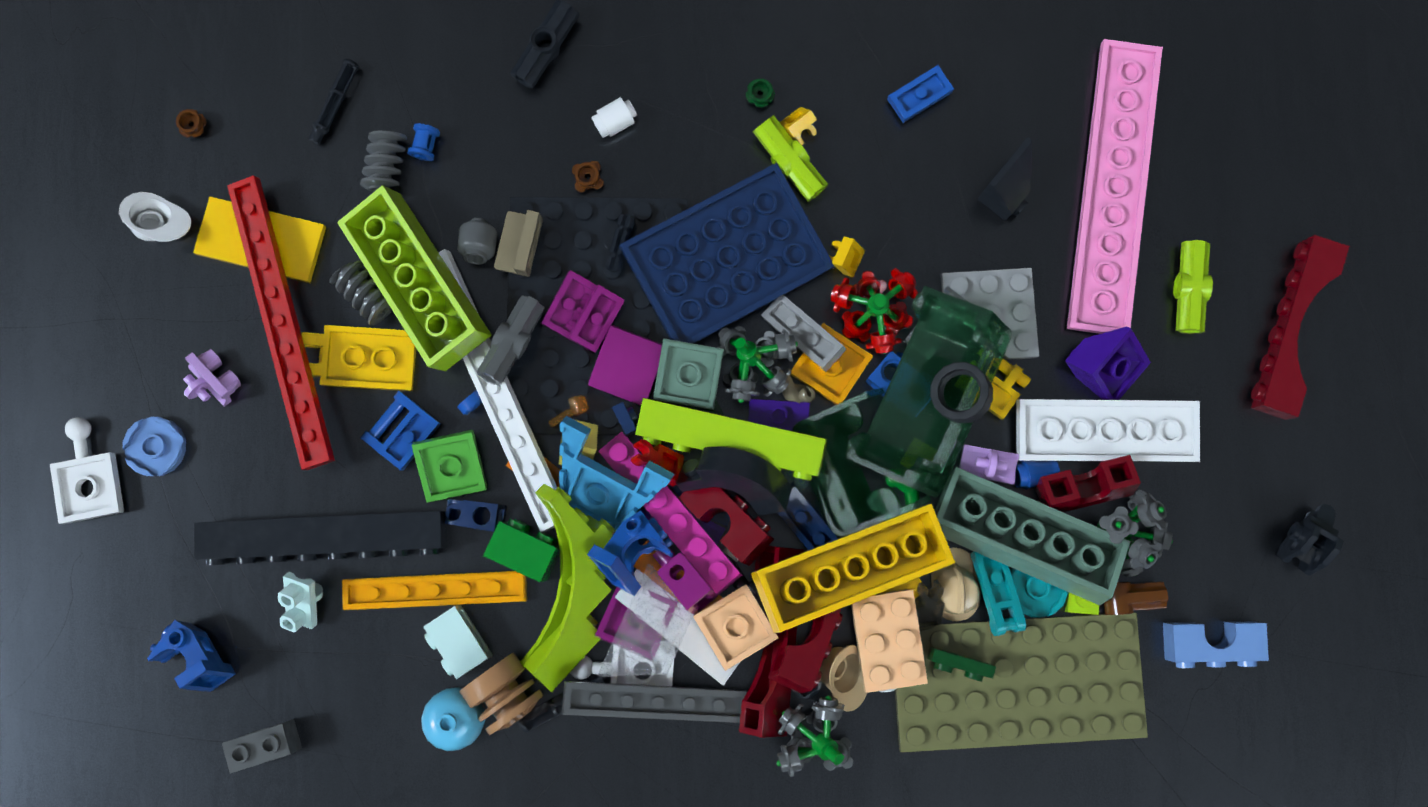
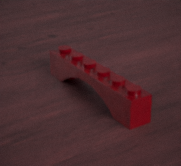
[1251,235,1350,420]
[739,546,804,738]

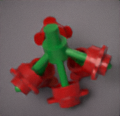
[831,268,918,354]

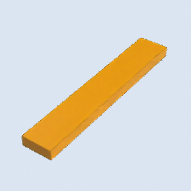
[342,571,527,610]

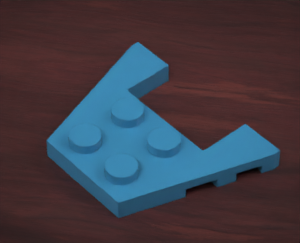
[559,416,674,533]

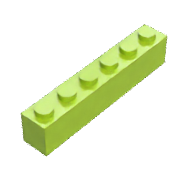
[635,398,827,481]

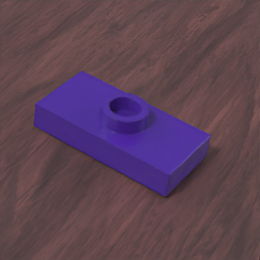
[748,399,810,433]

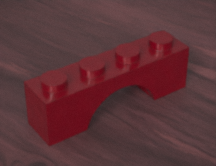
[768,608,843,693]

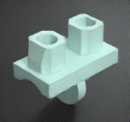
[278,572,323,632]

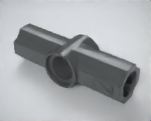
[477,295,545,386]

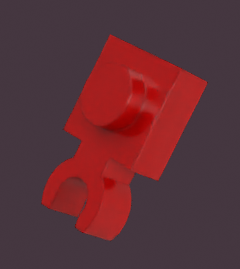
[631,440,684,487]

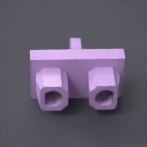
[183,349,241,407]
[959,444,1019,485]

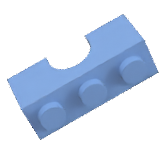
[1163,621,1269,668]

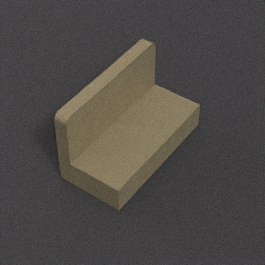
[494,210,543,277]

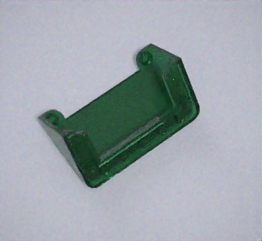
[846,286,1012,498]

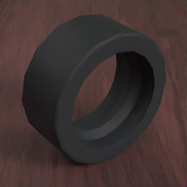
[930,362,993,423]

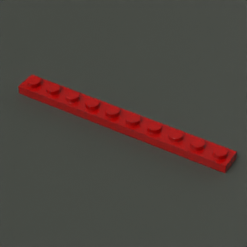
[227,175,335,470]

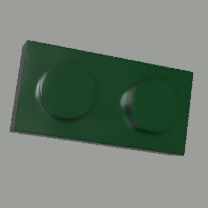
[927,647,996,682]

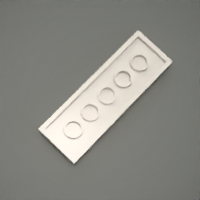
[1016,399,1200,462]

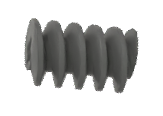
[360,130,407,193]
[329,260,392,326]

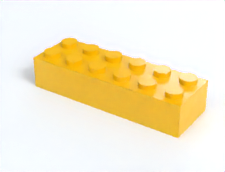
[751,504,955,633]

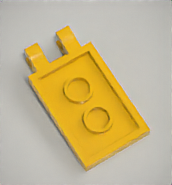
[301,325,416,391]

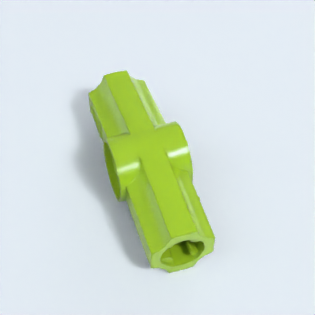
[753,115,828,202]

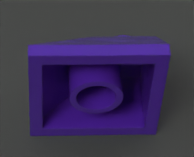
[1065,326,1151,400]

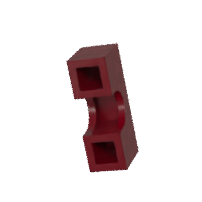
[1035,455,1141,512]
[678,487,774,566]

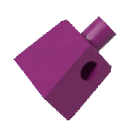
[653,547,718,615]

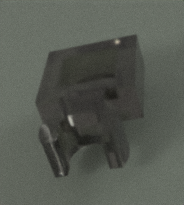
[915,580,945,631]

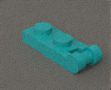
[970,551,1026,636]

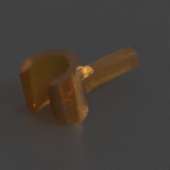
[548,395,588,427]

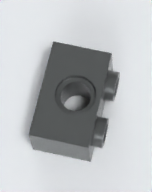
[222,719,302,774]

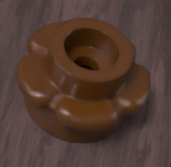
[176,109,206,138]

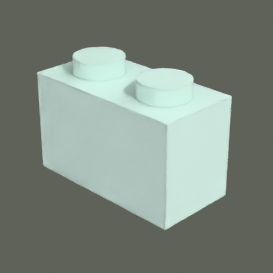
[424,605,493,679]

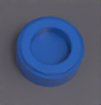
[457,390,482,415]

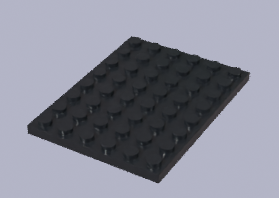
[507,197,688,436]

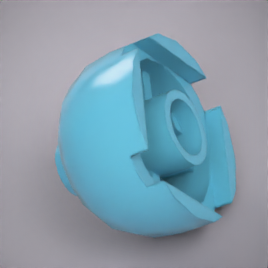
[421,687,485,751]

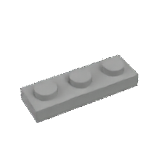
[761,295,846,372]

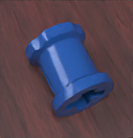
[407,123,440,161]

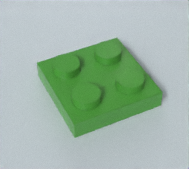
[411,430,487,503]

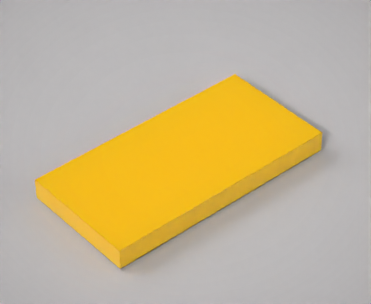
[193,197,326,283]

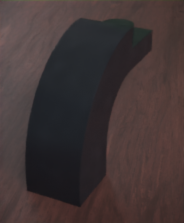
[676,446,792,516]

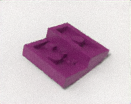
[540,270,625,353]
[588,325,662,405]

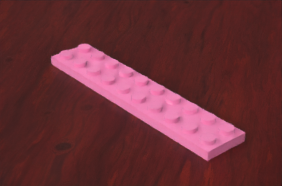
[1067,39,1163,334]

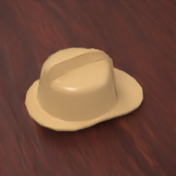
[931,547,981,622]
[820,645,867,712]

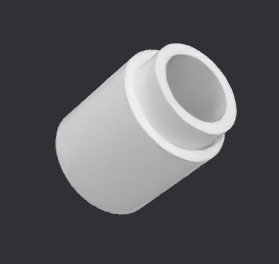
[591,97,637,138]

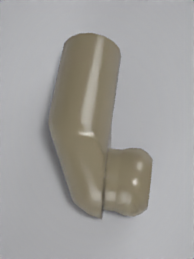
[782,375,816,403]

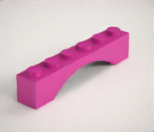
[598,431,742,595]

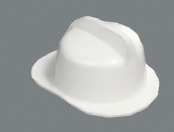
[119,192,191,242]

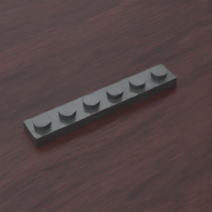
[562,681,748,723]

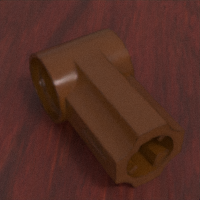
[1104,581,1168,615]

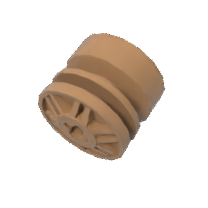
[459,652,544,735]

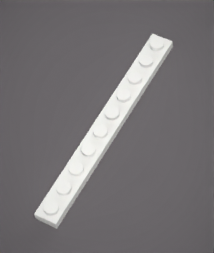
[439,249,557,532]

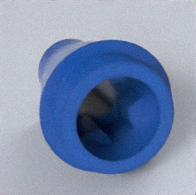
[1014,460,1060,490]

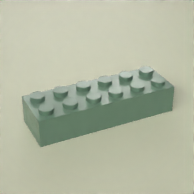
[935,467,1131,606]

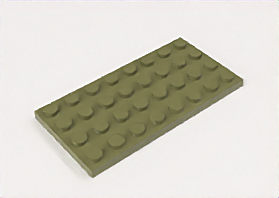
[895,612,1148,752]

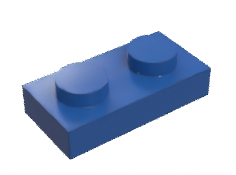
[887,65,954,123]

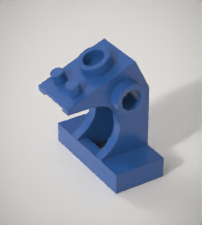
[587,510,673,596]
[147,620,236,692]

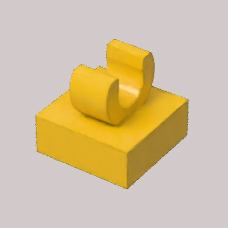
[780,107,817,145]
[829,236,865,277]

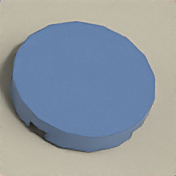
[123,416,186,477]

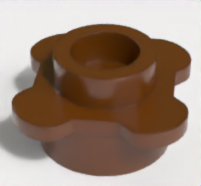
[572,161,604,193]

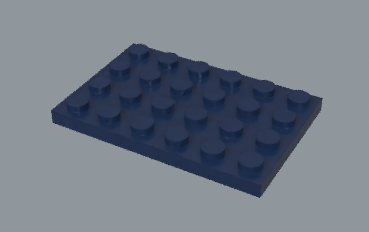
[619,163,835,344]

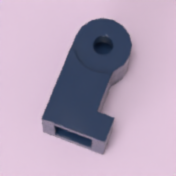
[444,499,507,532]

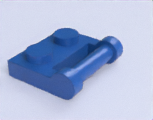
[361,390,441,471]

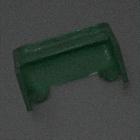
[792,387,931,537]

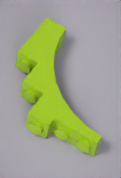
[520,484,615,692]

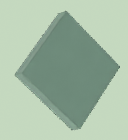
[653,338,724,410]

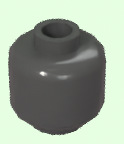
[457,218,497,265]

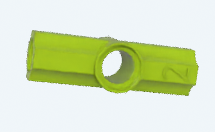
[1173,240,1213,334]

